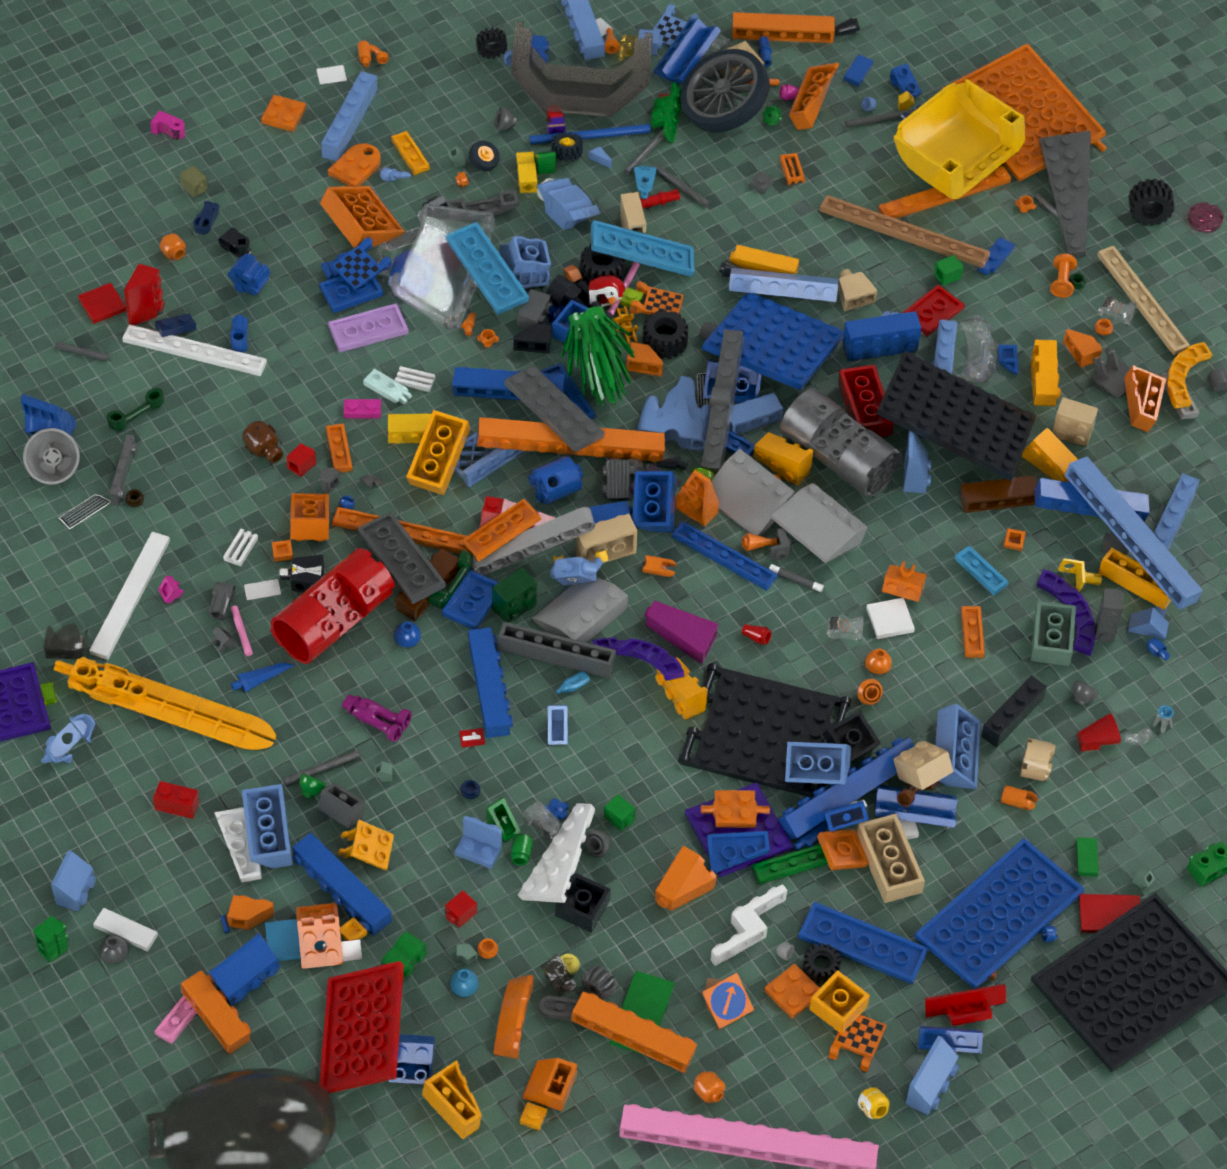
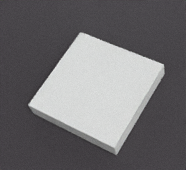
[866,598,915,639]

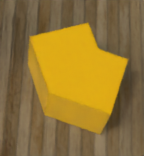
[897,91,915,111]

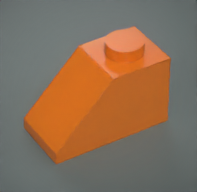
[1063,329,1102,368]
[626,342,663,377]

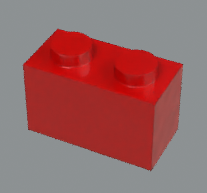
[153,781,200,819]

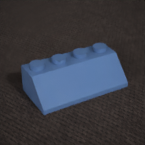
[935,703,981,789]
[242,784,293,868]

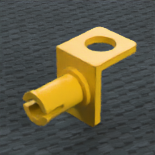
[1058,558,1102,592]

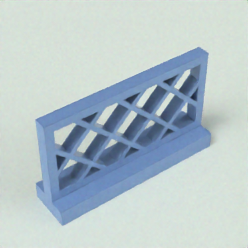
[454,432,524,488]

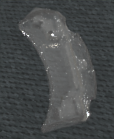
[956,314,998,383]

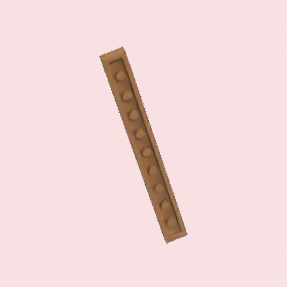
[820,195,990,268]

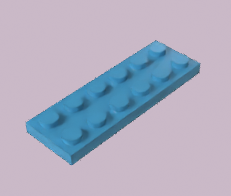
[591,220,694,277]
[445,222,529,315]

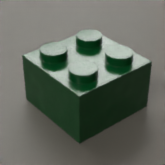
[492,567,537,623]

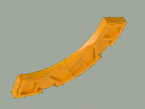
[1166,342,1213,409]

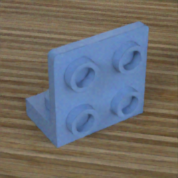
[455,816,502,869]

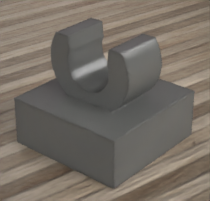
[211,626,238,652]

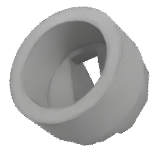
[776,943,794,961]

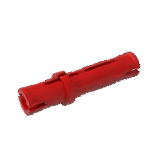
[640,189,680,209]

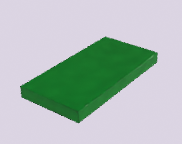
[609,971,675,1055]

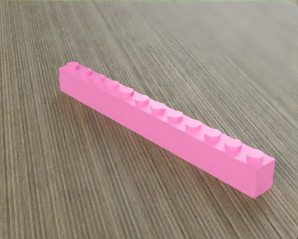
[620,1104,879,1169]

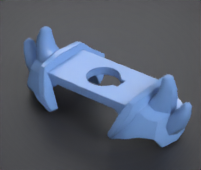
[41,714,95,764]

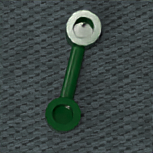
[107,388,164,431]
[428,549,473,608]

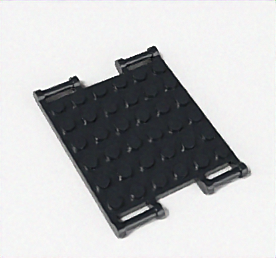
[678,663,852,797]

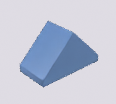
[1127,608,1169,640]
[547,705,568,745]

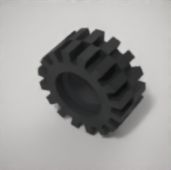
[475,27,508,59]
[803,943,841,984]

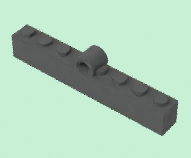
[701,329,744,476]

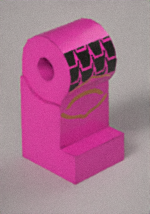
[151,111,185,140]

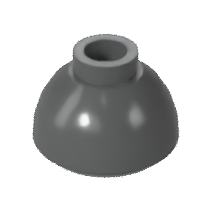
[495,107,517,131]
[1072,681,1099,706]
[584,829,611,857]
[100,936,129,964]

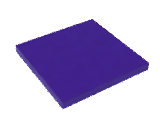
[0,662,51,742]

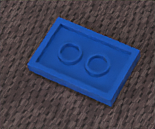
[319,276,383,313]
[442,570,498,630]

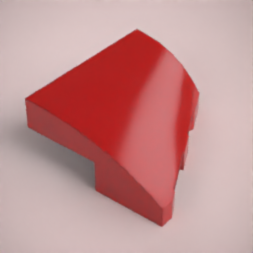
[1077,713,1121,751]

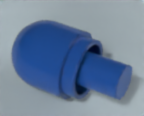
[1147,638,1170,660]

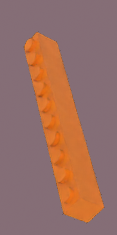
[477,417,665,462]

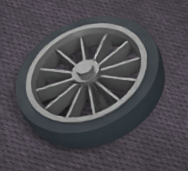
[681,49,770,132]

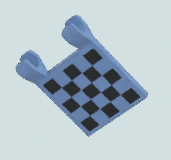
[653,4,699,47]

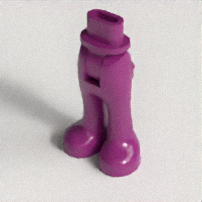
[342,694,412,743]

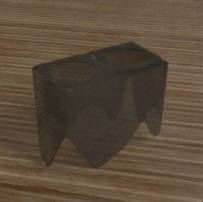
[44,623,88,660]

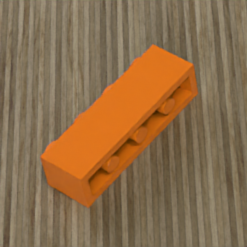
[181,970,251,1054]

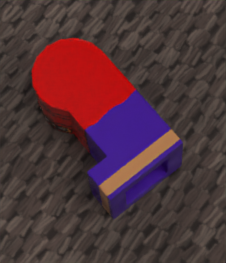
[547,105,565,134]

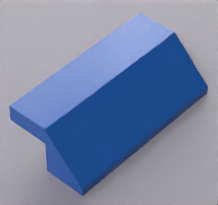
[653,18,721,84]
[874,785,957,828]

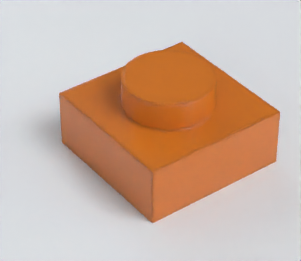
[272,540,293,562]

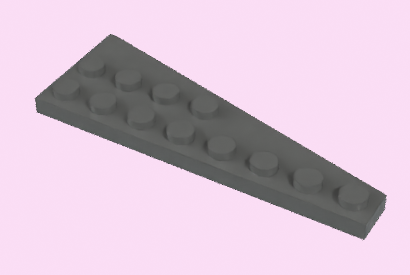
[1039,131,1091,257]

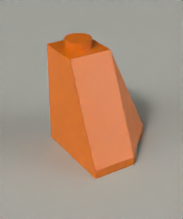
[655,845,717,911]

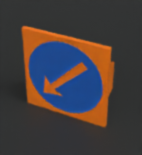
[702,973,754,1029]

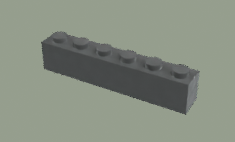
[498,622,616,679]

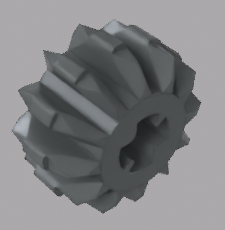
[581,965,617,1000]

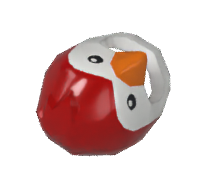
[589,275,625,307]

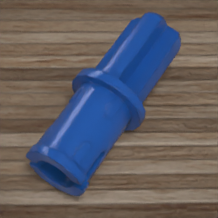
[758,36,772,67]

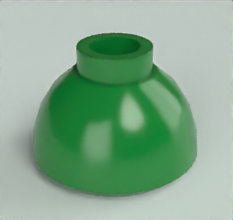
[299,773,327,799]

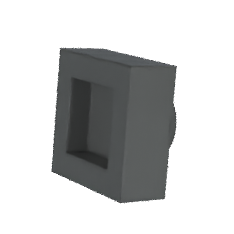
[749,171,774,194]

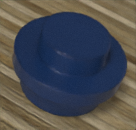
[460,780,480,799]

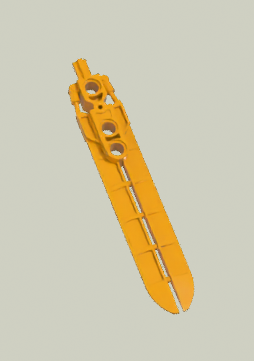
[53,657,276,750]

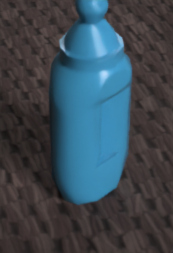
[556,671,590,694]

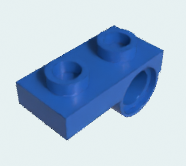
[890,63,922,98]

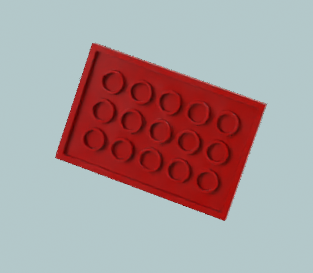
[319,961,404,1095]

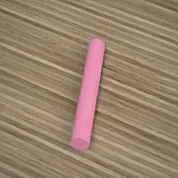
[230,606,253,656]

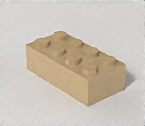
[857,814,925,903]

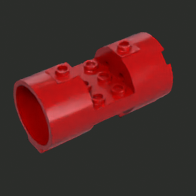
[269,548,395,664]

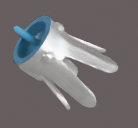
[1152,705,1174,733]

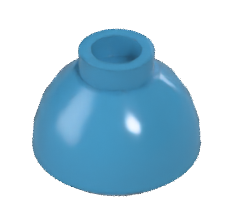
[450,969,479,997]

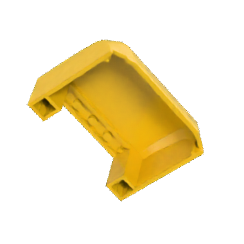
[893,79,1025,199]

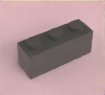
[1095,588,1124,642]

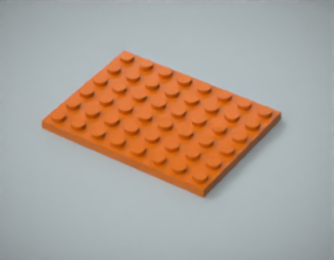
[942,43,1106,182]

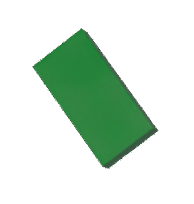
[1076,837,1099,877]

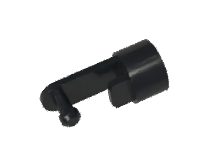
[546,274,601,308]

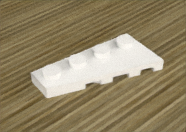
[214,807,262,882]

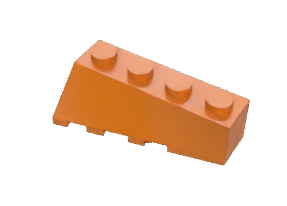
[789,63,839,130]

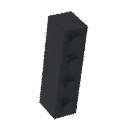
[981,675,1047,748]

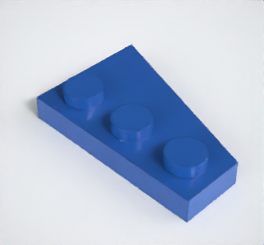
[707,831,770,873]

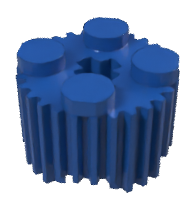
[227,253,271,296]

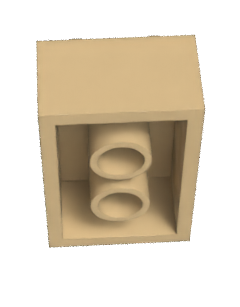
[575,514,637,563]

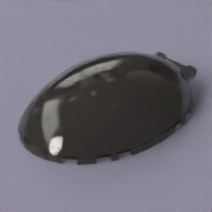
[146,1068,337,1169]

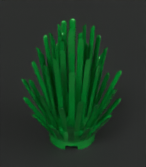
[561,306,635,406]

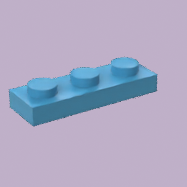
[955,546,1008,595]

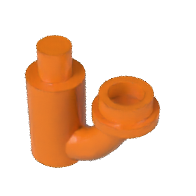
[357,41,389,67]

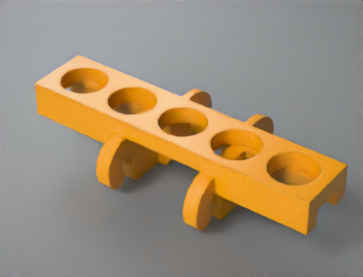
[613,306,638,345]

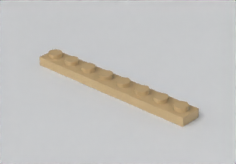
[1098,245,1190,356]

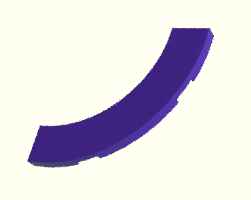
[1036,569,1095,656]
[592,637,684,681]

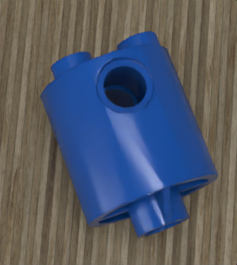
[528,456,583,505]

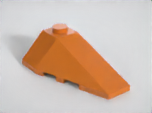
[675,470,719,527]

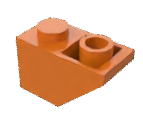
[227,895,275,930]

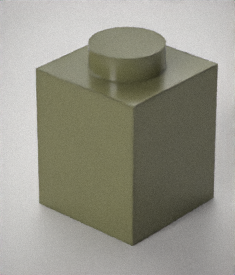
[180,165,208,197]

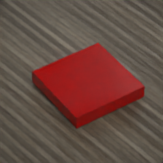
[78,283,127,324]

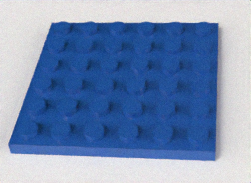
[702,293,844,391]

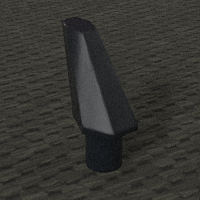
[657,457,688,470]

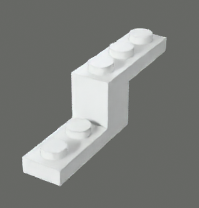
[711,884,787,966]

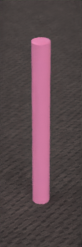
[606,262,640,317]

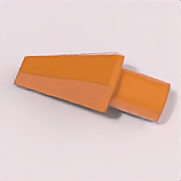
[461,312,476,336]

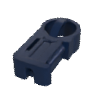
[193,201,220,235]

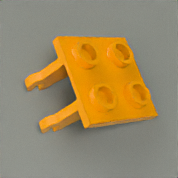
[337,820,394,871]

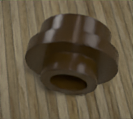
[125,489,144,507]

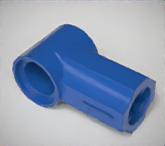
[230,315,248,353]

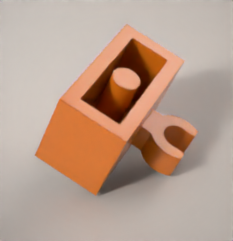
[882,561,927,602]

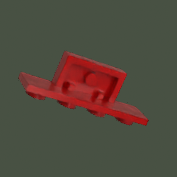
[925,984,1006,1026]

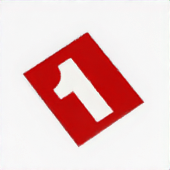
[459,728,485,747]

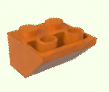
[523,1058,577,1112]

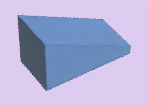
[589,146,612,168]

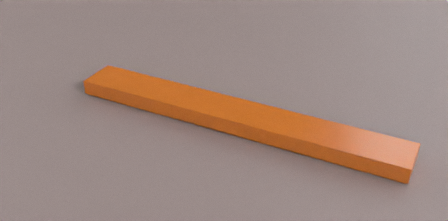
[332,507,470,554]

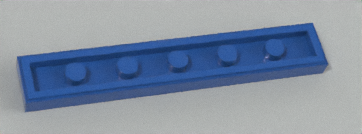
[672,521,778,591]

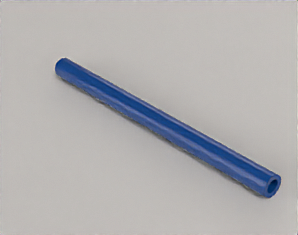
[529,124,651,145]

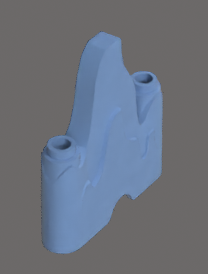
[636,376,711,451]

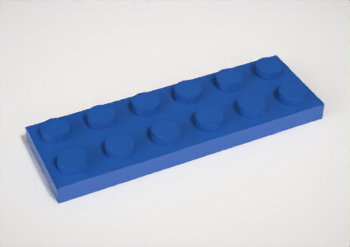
[798,902,928,985]

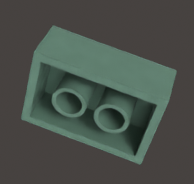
[1031,601,1076,666]

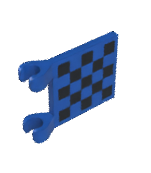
[332,237,392,291]

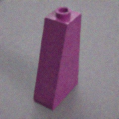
[644,600,719,664]

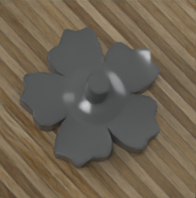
[360,475,382,488]

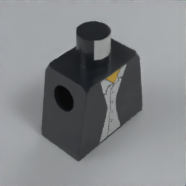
[280,555,324,593]

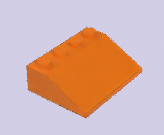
[320,186,405,249]

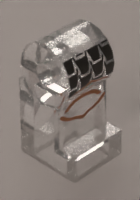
[1099,297,1137,327]
[827,616,864,641]
[523,801,560,840]

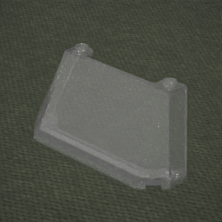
[389,204,495,330]

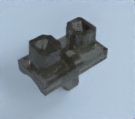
[541,954,576,997]

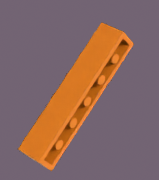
[732,12,835,43]
[571,991,697,1073]

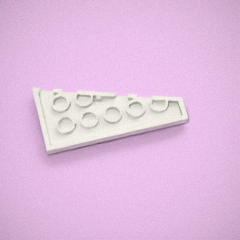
[518,803,595,903]

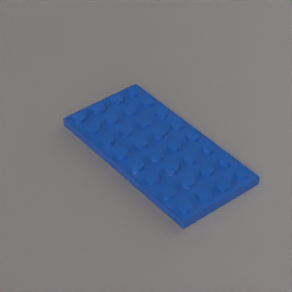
[915,838,1085,989]

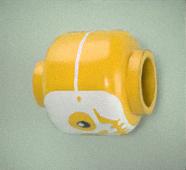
[858,1087,889,1119]

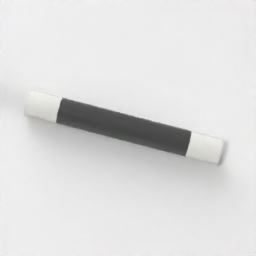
[769,564,824,592]

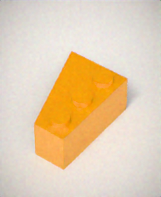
[1030,340,1061,406]
[1021,428,1078,483]
[753,432,814,486]
[655,657,707,720]
[422,1060,482,1139]

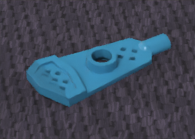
[634,166,657,199]

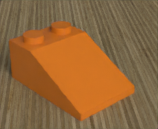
[290,493,329,541]

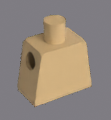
[838,269,877,311]

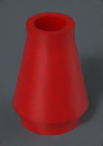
[741,624,772,645]

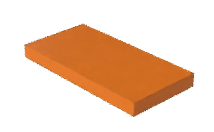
[462,498,542,562]

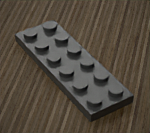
[504,365,605,452]
[358,511,446,604]

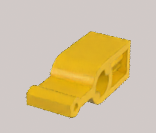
[516,152,537,193]

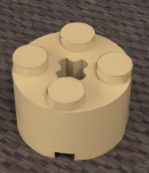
[1020,738,1056,781]

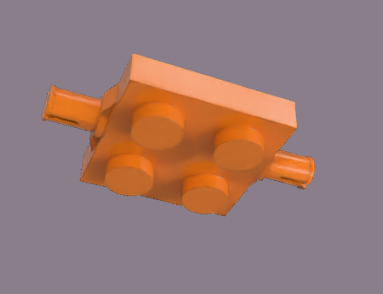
[701,790,770,828]

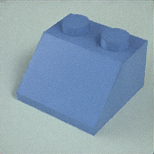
[51,850,96,912]

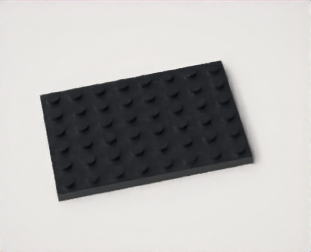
[876,351,1036,481]
[1031,893,1227,1073]

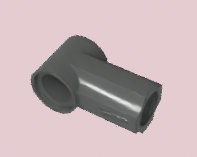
[208,582,236,620]

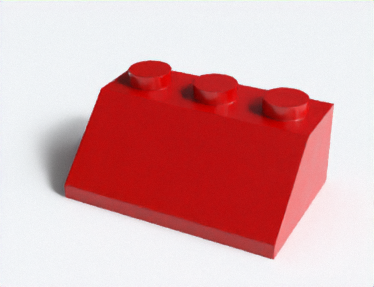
[124,264,165,325]

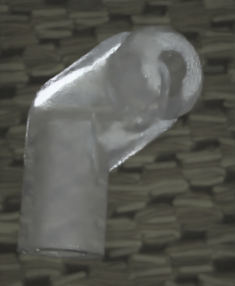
[1124,727,1153,745]

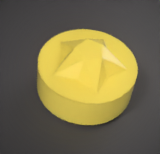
[558,953,580,975]

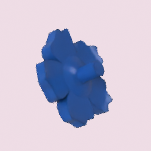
[544,799,569,821]

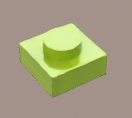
[620,287,644,308]

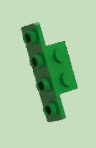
[650,82,681,143]

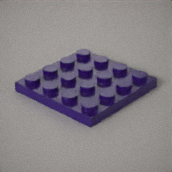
[685,782,793,878]

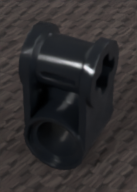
[218,227,252,258]

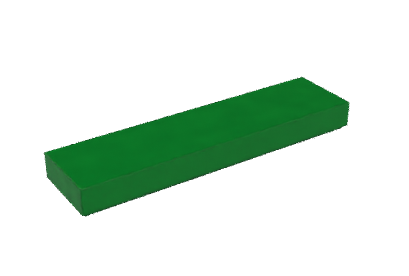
[752,844,828,885]

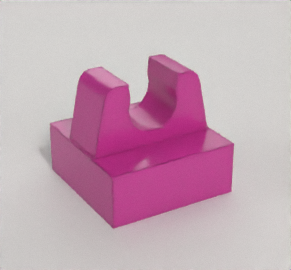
[158,576,184,603]

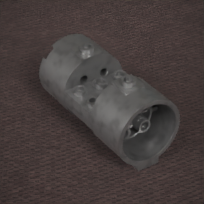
[780,388,902,498]

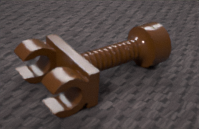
[897,781,939,807]

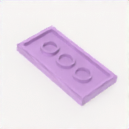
[328,303,409,353]

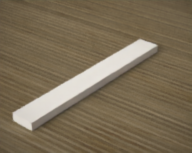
[122,325,267,376]
[89,532,170,660]

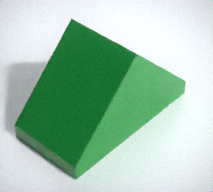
[534,151,556,175]
[486,797,521,842]

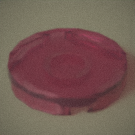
[1188,202,1224,233]

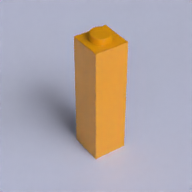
[730,245,799,275]

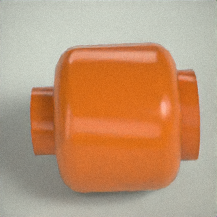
[160,234,186,260]
[694,1072,725,1103]

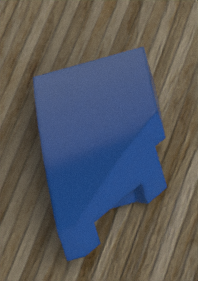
[998,345,1018,375]

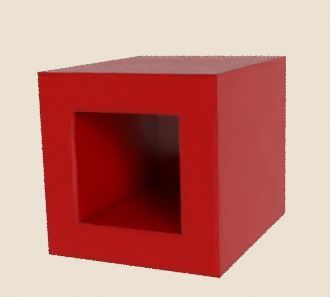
[286,443,316,477]
[445,890,477,928]

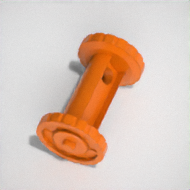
[1050,254,1077,298]

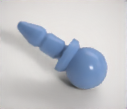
[380,167,411,181]

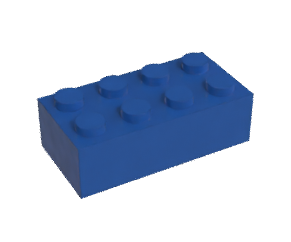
[842,311,921,361]

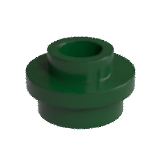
[1069,273,1086,290]

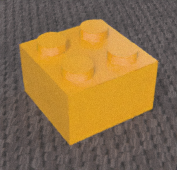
[809,970,870,1033]

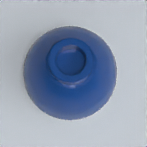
[394,621,421,647]

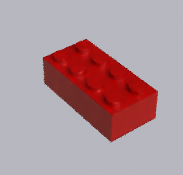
[838,364,894,437]

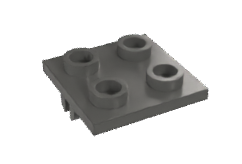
[1091,346,1130,399]

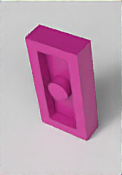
[344,399,381,418]

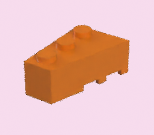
[1124,365,1166,432]

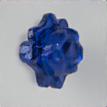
[548,305,565,323]

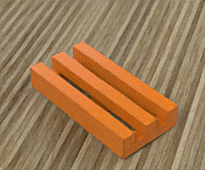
[780,153,805,185]

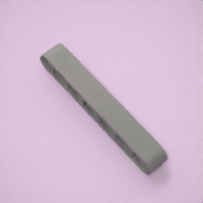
[472,507,595,575]

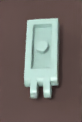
[363,369,412,404]

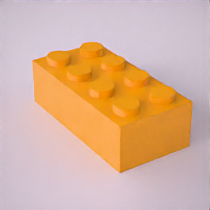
[406,410,471,496]

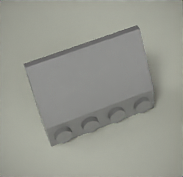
[711,449,795,536]
[771,483,868,563]
[532,577,628,643]

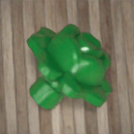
[762,105,783,126]

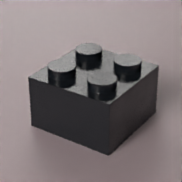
[823,710,881,763]
[555,873,611,933]

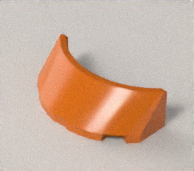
[493,975,534,1059]

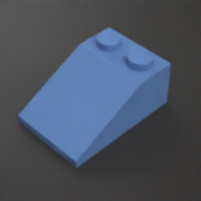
[903,431,931,493]

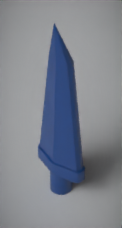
[231,663,295,692]
[793,820,829,851]

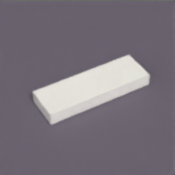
[93,908,158,952]

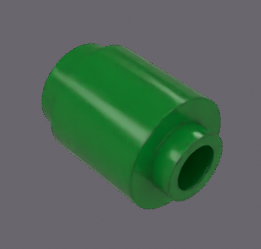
[510,834,533,866]

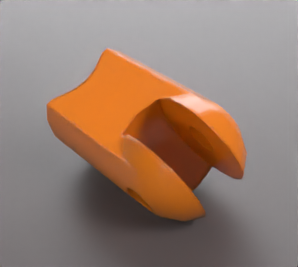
[642,555,677,577]
[1001,785,1038,810]

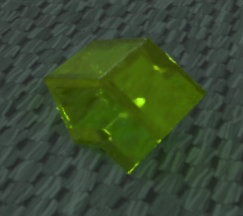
[40,681,57,705]

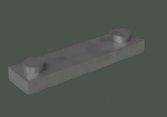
[110,434,138,506]

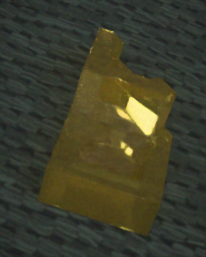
[618,35,638,60]

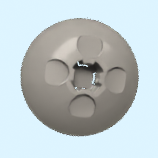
[23,428,80,484]

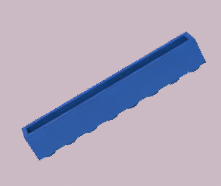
[778,737,914,840]

